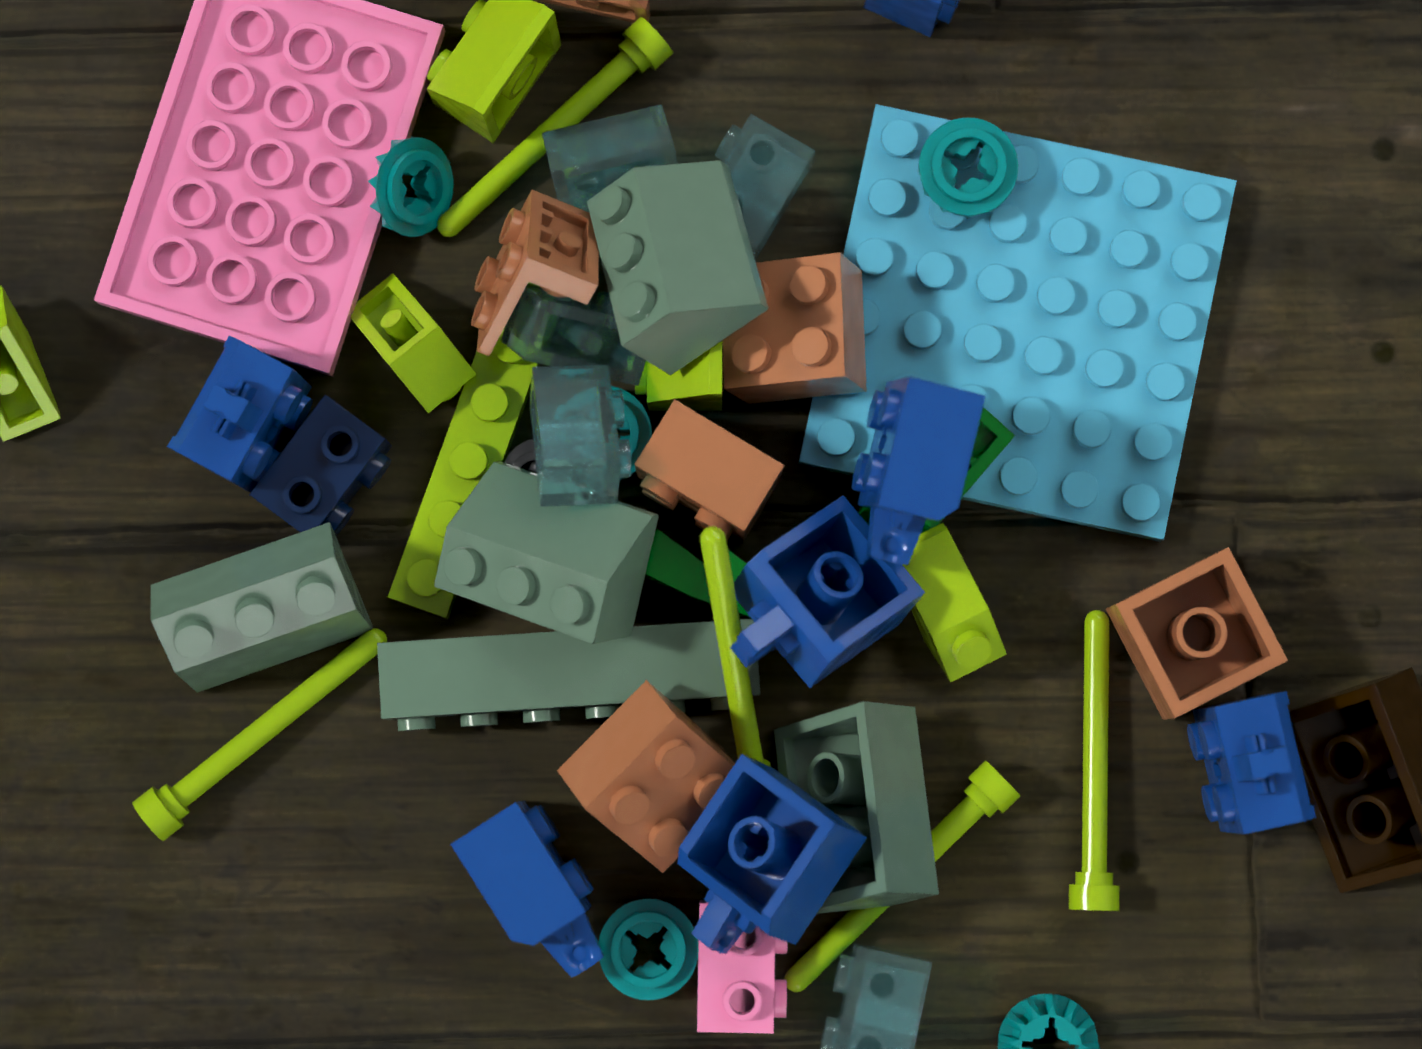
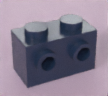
[249,395,392,536]

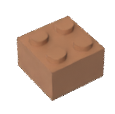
[723,252,867,404]
[634,399,784,542]
[1106,547,1288,720]
[557,680,735,873]

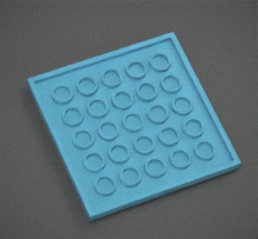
[798,104,1237,542]

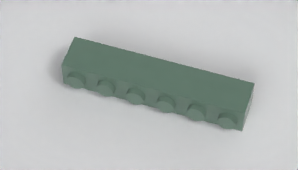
[377,619,760,731]

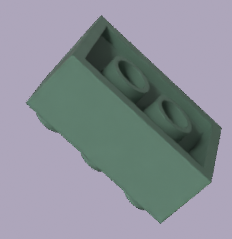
[587,160,769,375]
[434,461,659,644]
[151,522,373,693]
[774,701,939,914]

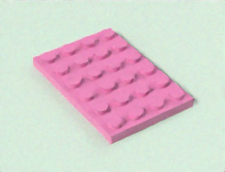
[94,0,445,377]

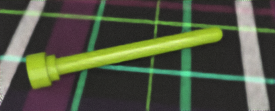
[437,17,673,237]
[700,526,771,767]
[1069,610,1120,911]
[132,628,387,841]
[784,760,1021,992]

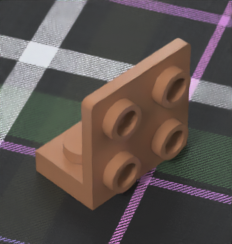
[471,190,599,356]

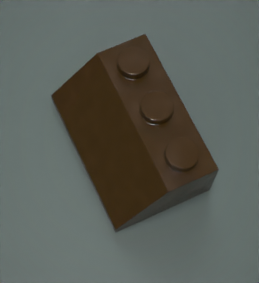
[1289,667,1422,893]

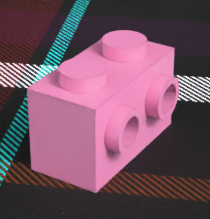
[697,900,788,1034]

